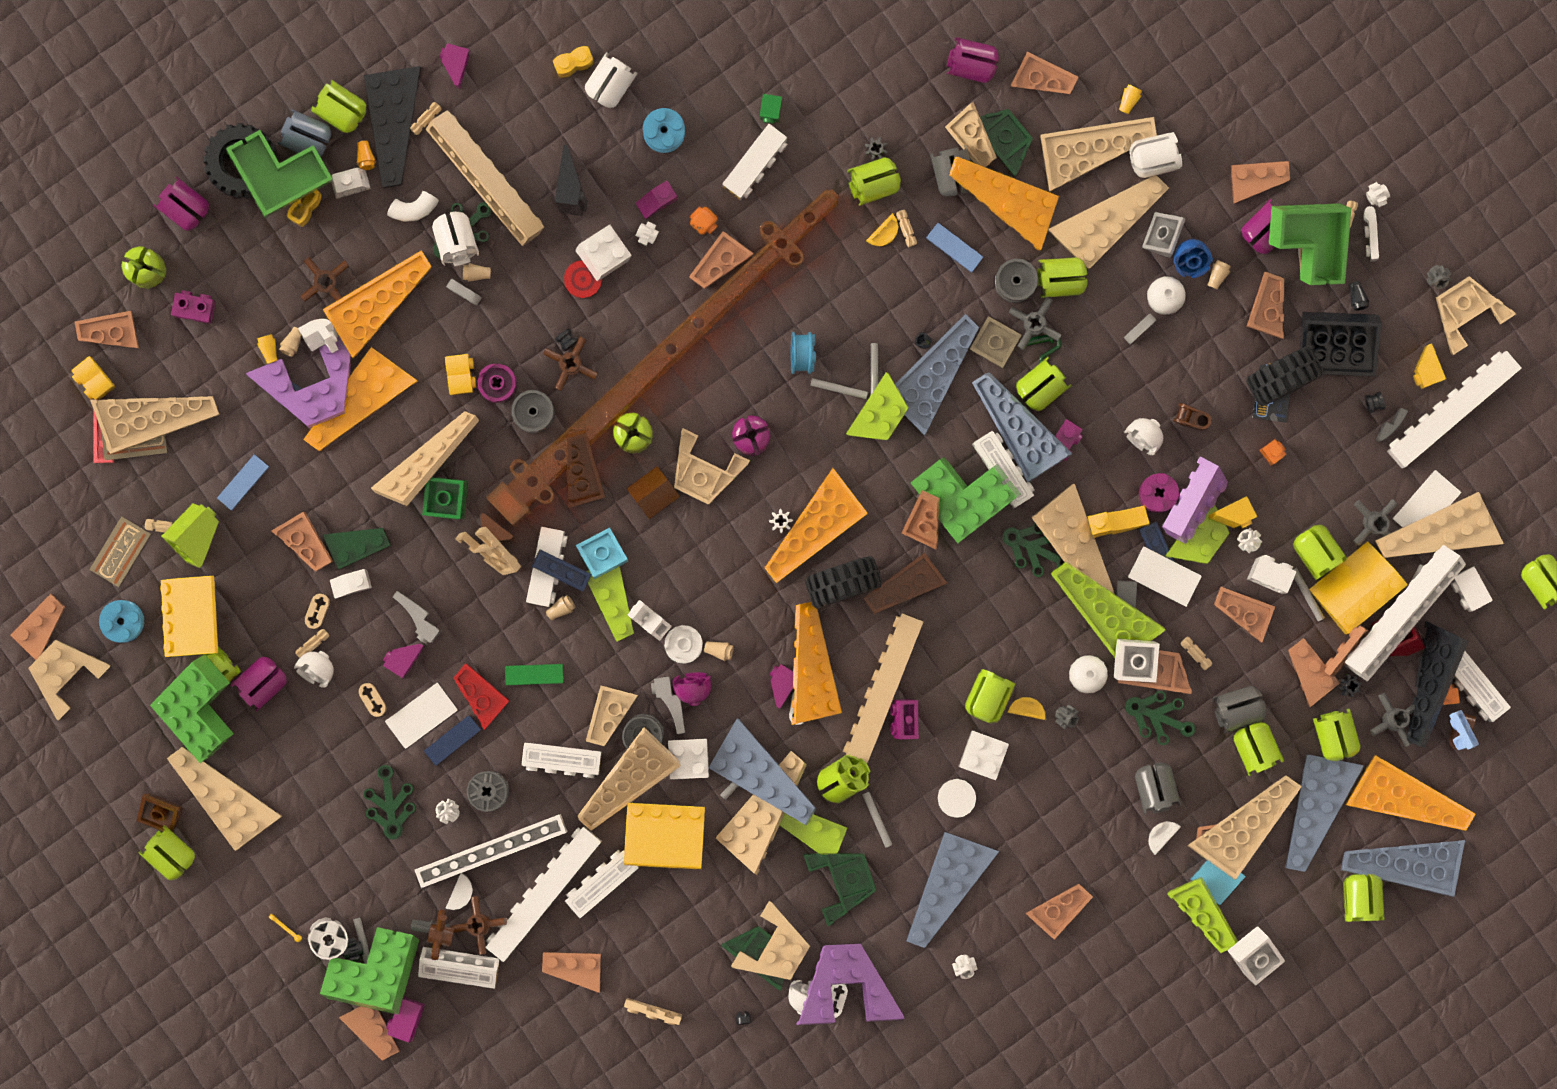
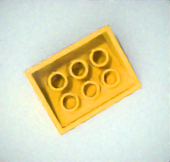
[1309,541,1408,634]
[160,576,218,657]
[624,803,705,869]

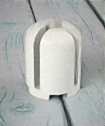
[585,52,638,108]
[1130,132,1182,178]
[432,212,479,266]
[308,917,348,960]

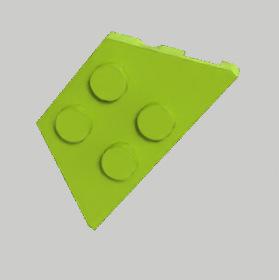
[846,372,909,440]
[1165,505,1229,564]

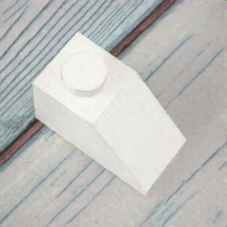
[330,569,372,599]

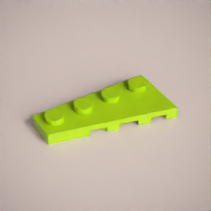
[586,566,634,642]
[780,812,847,853]
[1167,876,1238,953]

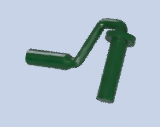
[1027,334,1062,383]

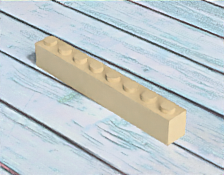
[426,110,544,246]
[843,613,923,763]

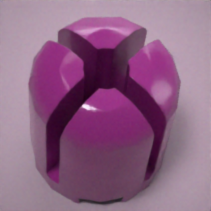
[947,37,999,83]
[153,176,209,231]
[1241,199,1275,254]
[732,415,771,456]
[231,657,287,712]

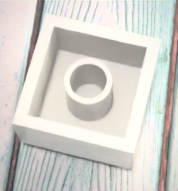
[576,225,632,282]
[1247,555,1296,594]
[1114,639,1159,682]
[959,731,1009,780]
[668,739,709,779]
[1228,926,1285,986]

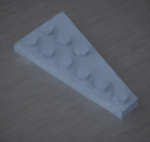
[895,314,979,436]
[972,372,1072,482]
[709,718,817,825]
[1285,754,1364,872]
[906,832,999,948]
[1341,840,1465,897]

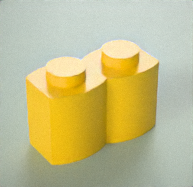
[553,46,594,78]
[287,190,322,227]
[445,354,477,396]
[71,356,115,400]

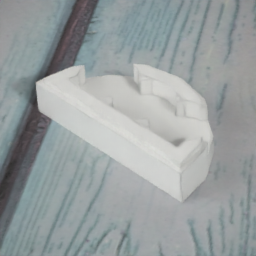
[1148,821,1181,855]
[446,873,473,910]

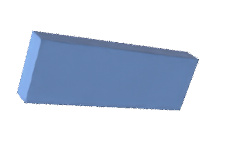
[926,223,983,273]
[217,454,269,511]

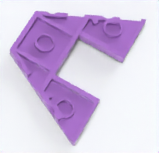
[246,335,352,428]
[797,944,904,1025]

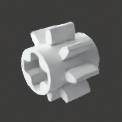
[1366,182,1390,207]
[635,222,659,246]
[769,509,793,533]
[1237,528,1262,553]
[436,799,459,824]
[952,955,977,979]

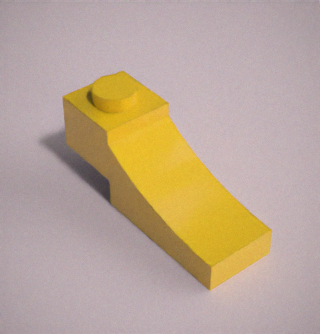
[1088,506,1150,538]

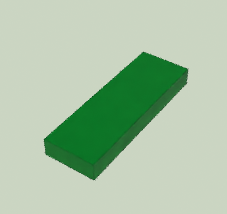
[505,664,564,685]

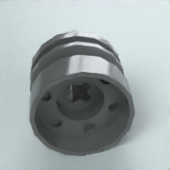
[622,714,664,749]
[467,771,510,812]

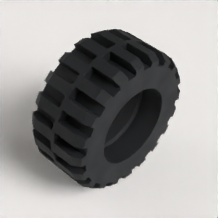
[203,123,279,199]
[1246,346,1324,406]
[805,556,882,609]

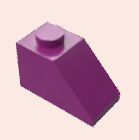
[440,43,471,89]
[636,181,678,220]
[383,644,425,678]
[770,664,793,709]

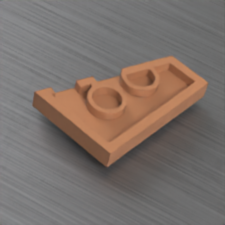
[1231,161,1290,204]
[689,231,754,289]
[75,311,139,349]
[1214,587,1275,643]
[10,594,66,660]
[1324,626,1370,677]
[1026,884,1093,939]
[339,1006,400,1060]

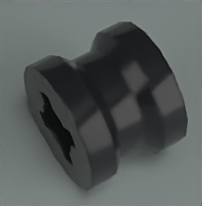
[554,328,578,352]
[1364,391,1385,414]

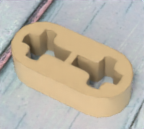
[305,594,330,629]
[359,683,387,717]

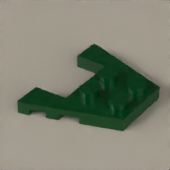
[803,853,876,926]

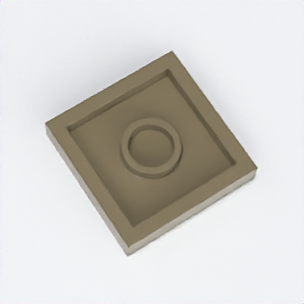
[969,316,1021,369]

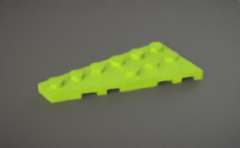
[1051,562,1166,658]

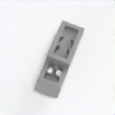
[393,591,441,644]
[651,677,685,734]

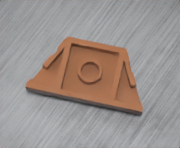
[1118,650,1192,694]

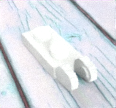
[1363,206,1379,262]

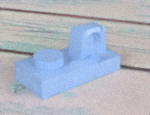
[1449,710,1479,750]

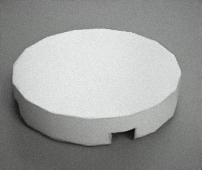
[664,625,703,664]
[937,779,976,818]

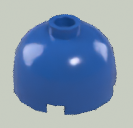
[1173,239,1213,278]

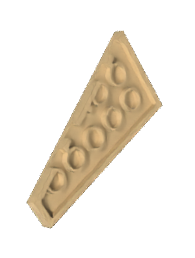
[1040,117,1157,192]
[1048,175,1169,270]
[371,411,479,506]
[1032,484,1115,594]
[1376,492,1504,558]
[578,727,681,831]

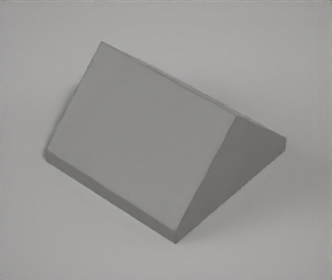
[1142,212,1185,258]

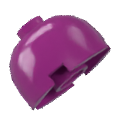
[673,672,711,706]

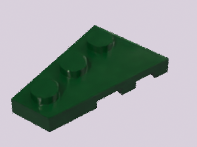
[323,528,391,570]

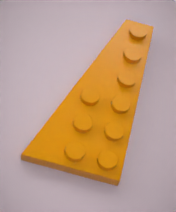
[949,157,1059,250]
[323,250,432,359]
[303,347,418,451]
[765,468,868,583]
[792,602,842,725]
[1346,755,1476,831]

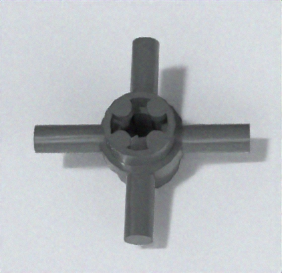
[1008,297,1062,350]
[1353,499,1398,546]
[1370,692,1415,747]

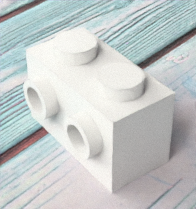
[1450,567,1493,612]

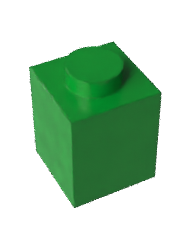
[760,94,782,124]

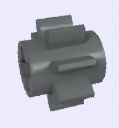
[865,137,887,161]
[1427,265,1451,289]
[1055,704,1079,730]

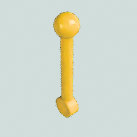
[269,914,302,942]

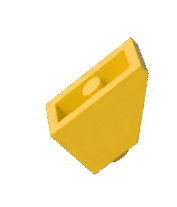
[1413,343,1446,389]
[1208,496,1257,528]

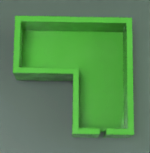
[226,130,333,218]
[1269,204,1352,285]
[911,457,1021,543]
[150,654,234,763]
[320,927,419,1014]

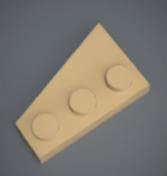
[945,102,997,167]
[586,686,638,746]
[624,998,682,1025]

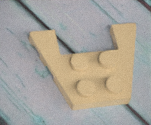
[1436,276,1516,355]
[674,428,750,505]
[455,527,521,575]
[29,640,111,721]
[731,901,810,980]

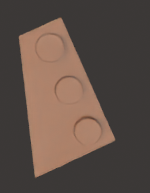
[1011,52,1079,94]
[1246,272,1284,339]
[902,490,940,549]
[272,512,333,571]
[1288,638,1340,707]
[542,952,601,993]

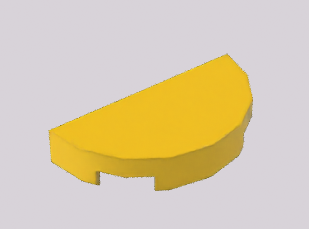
[866,213,898,247]
[1007,697,1045,720]

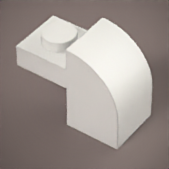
[298,319,338,353]
[628,600,672,641]

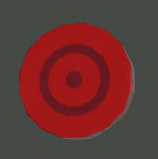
[564,260,602,299]

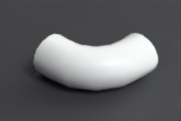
[387,191,439,222]

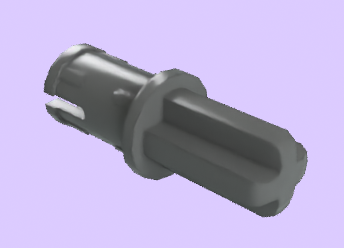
[411,919,450,933]

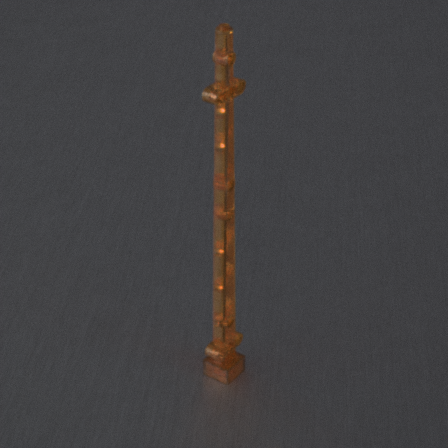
[486,189,839,527]

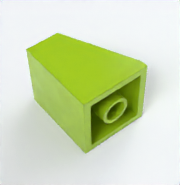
[161,503,219,568]

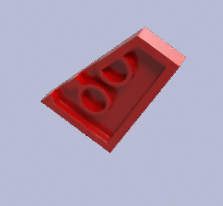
[454,663,510,730]

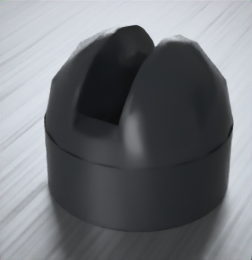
[915,332,932,349]
[736,1010,752,1025]

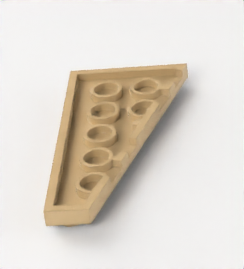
[90,396,220,454]
[167,747,282,851]
[716,751,807,875]
[1188,776,1302,880]

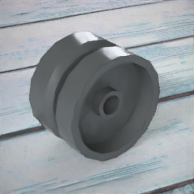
[994,259,1038,303]
[512,390,555,434]

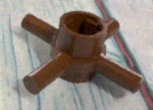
[300,257,349,302]
[543,337,598,391]
[451,896,507,955]
[427,910,454,960]

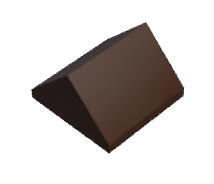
[627,466,680,519]
[480,513,516,543]
[137,793,184,833]

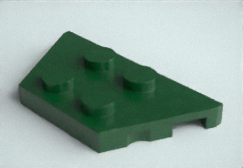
[979,109,1033,177]
[721,926,784,991]

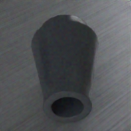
[1349,281,1370,311]

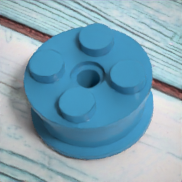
[643,108,685,153]
[791,332,816,374]
[99,600,144,643]

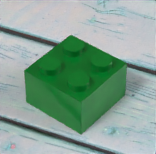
[422,477,468,519]

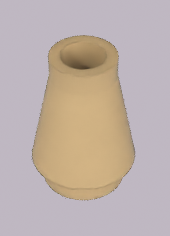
[1207,260,1231,290]
[463,263,491,282]
[279,327,302,357]
[546,595,576,620]
[704,641,734,661]

